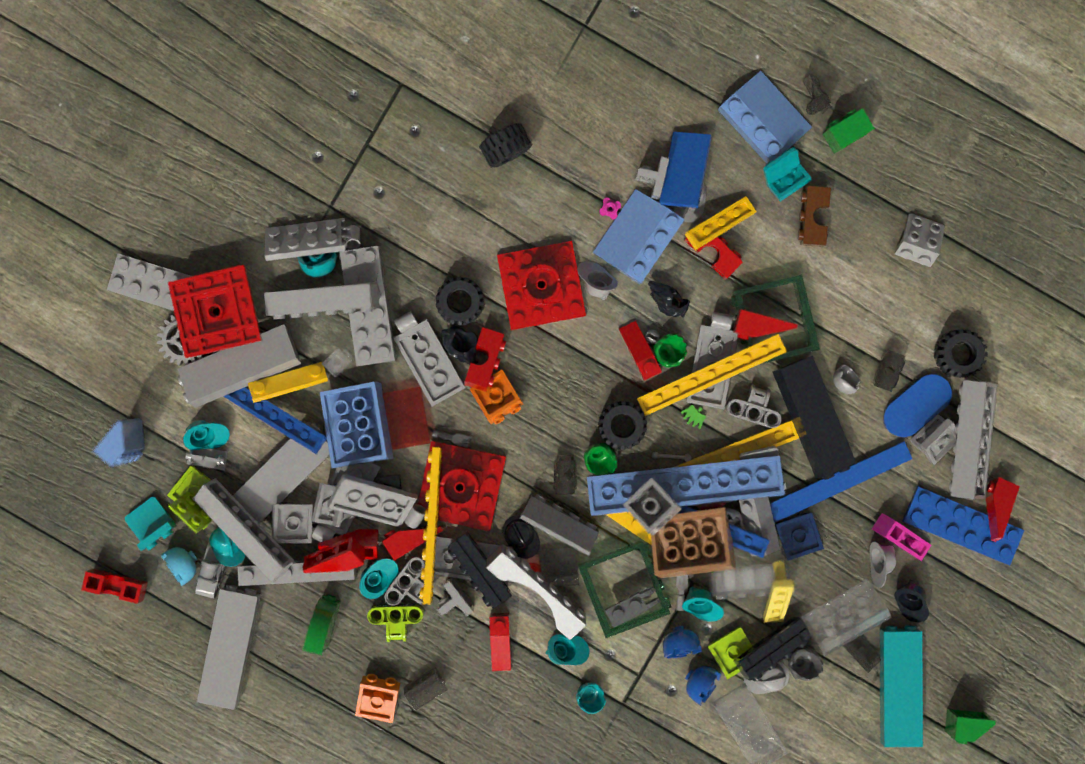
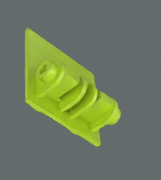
[168,491,213,533]

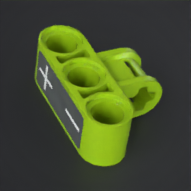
[367,604,424,642]

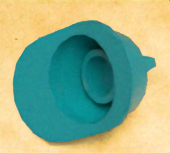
[183,420,230,450]
[209,527,246,567]
[359,558,399,599]
[682,587,724,622]
[546,634,590,665]

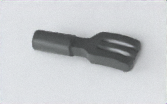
[432,429,471,448]

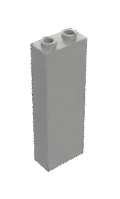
[177,324,302,408]
[233,422,330,524]
[197,585,261,710]

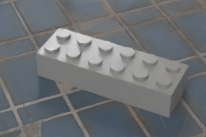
[340,246,397,366]
[949,380,998,499]

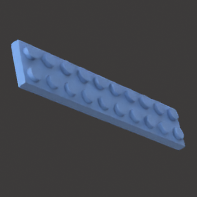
[587,456,785,516]

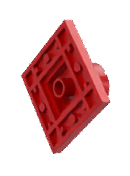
[497,241,586,330]
[168,265,262,358]
[418,441,506,532]

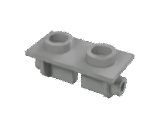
[186,449,228,470]

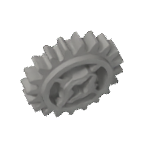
[157,315,204,366]

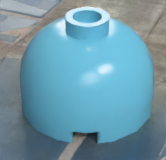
[161,547,197,586]

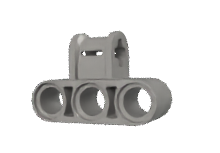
[725,384,781,428]
[195,542,225,599]
[385,555,425,605]

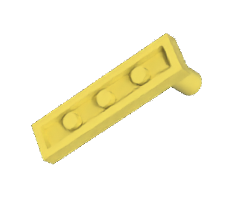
[763,561,794,623]

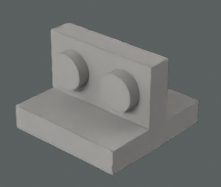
[635,157,669,201]
[910,414,957,465]
[272,502,313,543]
[437,577,475,616]

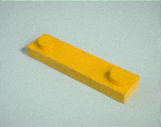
[685,196,757,250]
[248,362,328,403]

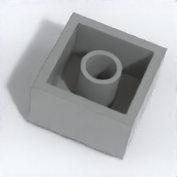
[623,478,682,535]

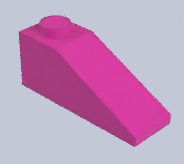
[872,513,932,561]

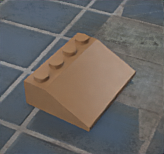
[651,508,736,578]

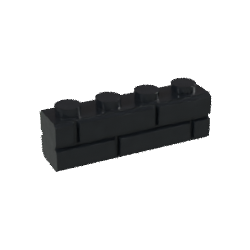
[448,531,513,609]
[734,617,811,681]

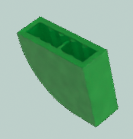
[302,594,340,655]

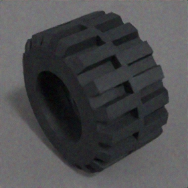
[479,123,532,168]
[435,277,484,326]
[934,329,988,378]
[598,401,647,450]

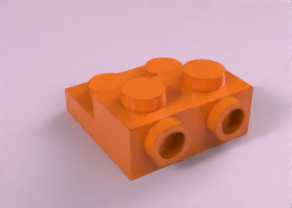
[470,370,524,424]
[355,674,401,723]

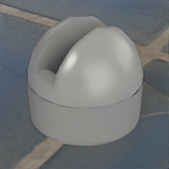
[644,329,660,345]

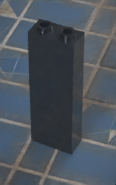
[772,356,856,480]

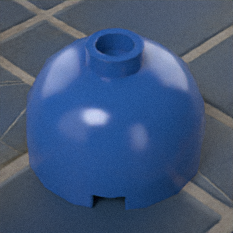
[663,626,702,659]
[685,666,722,706]

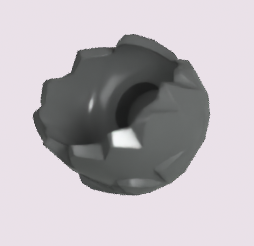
[788,647,824,681]

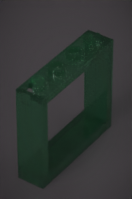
[731,275,820,364]
[578,540,672,638]

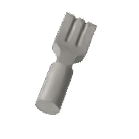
[676,575,688,611]

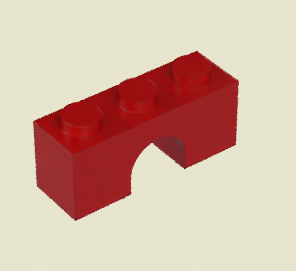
[684,222,743,280]
[464,327,506,392]
[81,569,148,604]

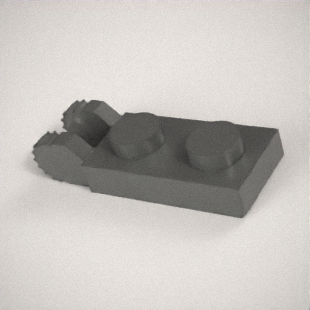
[605,587,661,627]

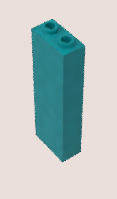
[880,625,923,747]

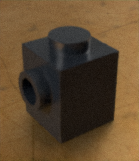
[373,474,402,490]

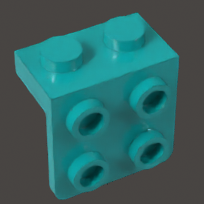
[763,147,812,202]
[125,497,177,551]

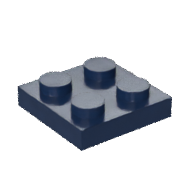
[775,512,824,561]

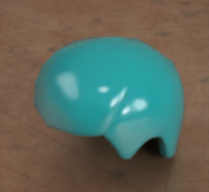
[576,682,606,714]

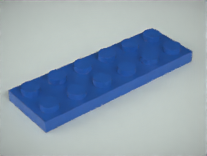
[902,486,1025,565]

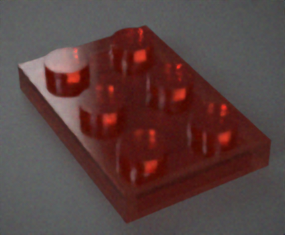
[383,387,431,450]

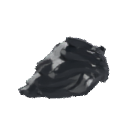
[648,281,690,318]
[442,326,479,365]

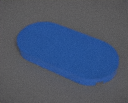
[883,374,952,437]

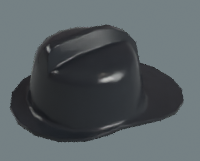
[503,515,540,559]
[894,580,929,623]

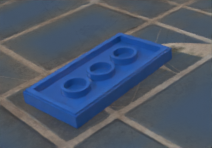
[660,132,712,208]

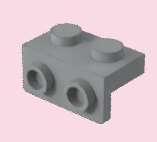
[312,483,344,527]

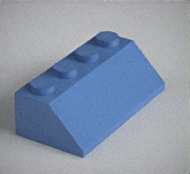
[93,418,145,467]

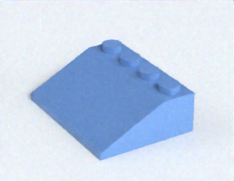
[718,71,812,163]
[593,189,685,285]
[320,382,393,468]

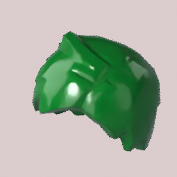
[653,333,687,368]
[584,443,617,476]

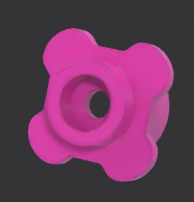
[599,198,621,220]

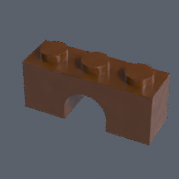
[798,186,831,247]

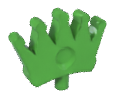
[681,405,706,429]

